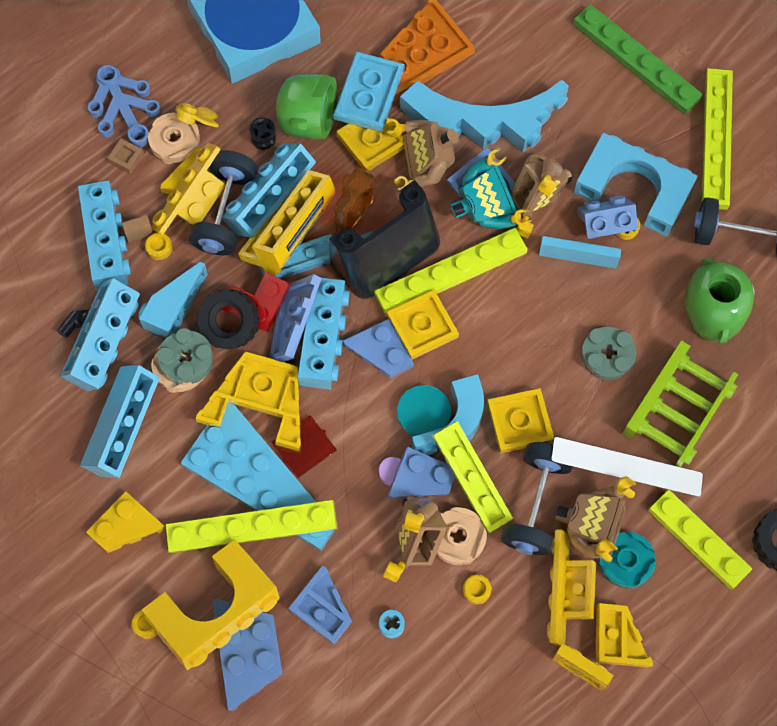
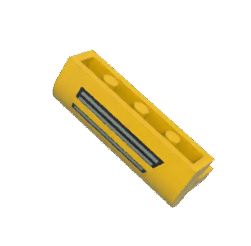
[238,170,335,275]

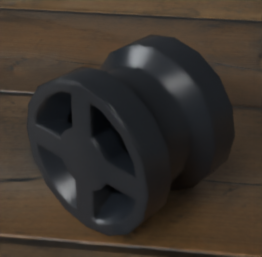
[249,117,276,150]

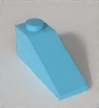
[139,262,208,339]

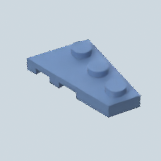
[269,274,322,362]

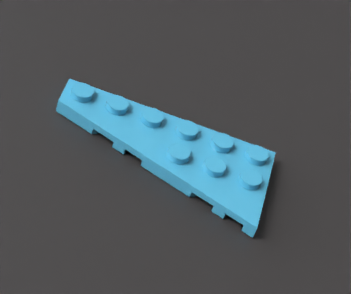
[181,403,335,551]

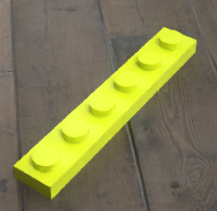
[702,68,733,210]
[375,228,528,317]
[166,500,338,553]

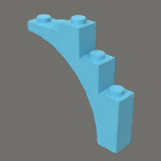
[400,80,569,153]

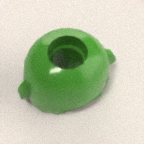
[276,73,337,140]
[684,258,755,344]

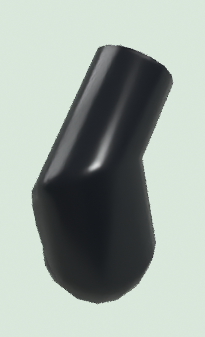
[56,310,89,339]

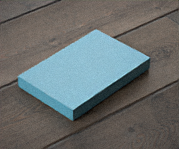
[333,51,404,132]

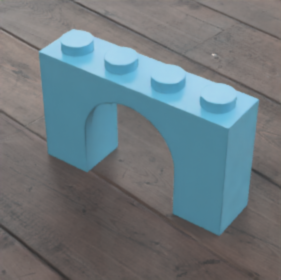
[574,133,697,237]

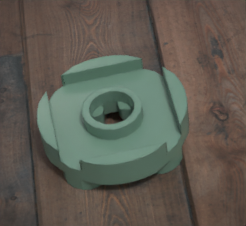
[581,327,636,381]
[157,328,213,384]

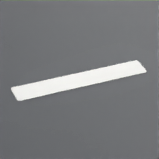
[552,437,703,496]

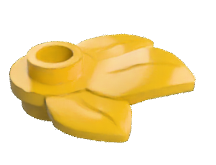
[175,103,219,128]

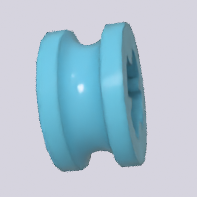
[379,610,405,639]

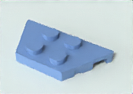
[213,599,283,712]

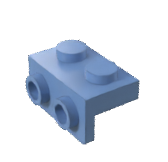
[577,196,638,239]

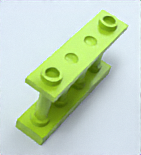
[622,340,738,467]

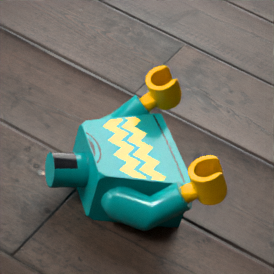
[450,147,531,229]

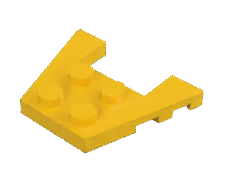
[196,352,301,451]

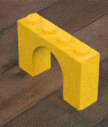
[142,539,280,671]

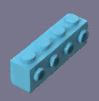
[222,143,316,238]
[78,181,131,291]
[60,278,140,391]
[298,278,350,390]
[80,365,160,478]

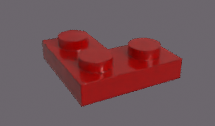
[221,272,291,332]

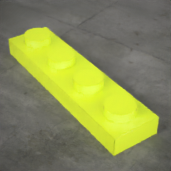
[432,421,513,533]
[648,490,752,590]

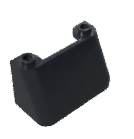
[329,180,440,299]

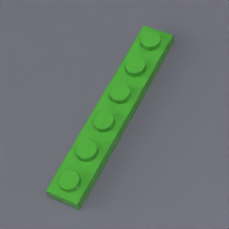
[573,4,703,115]

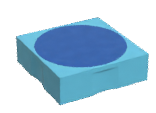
[187,0,321,84]

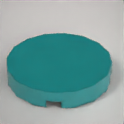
[397,385,452,437]
[599,532,656,589]

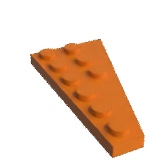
[337,0,475,103]

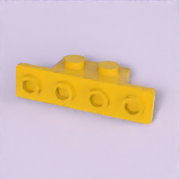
[151,143,226,235]
[547,529,596,648]

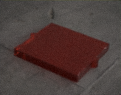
[271,415,337,478]

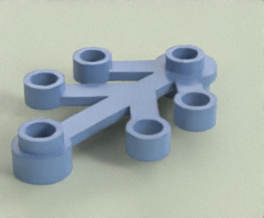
[88,65,161,147]

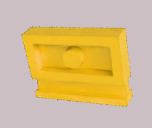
[552,643,614,691]

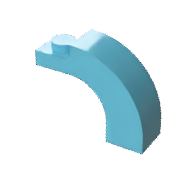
[412,374,484,455]

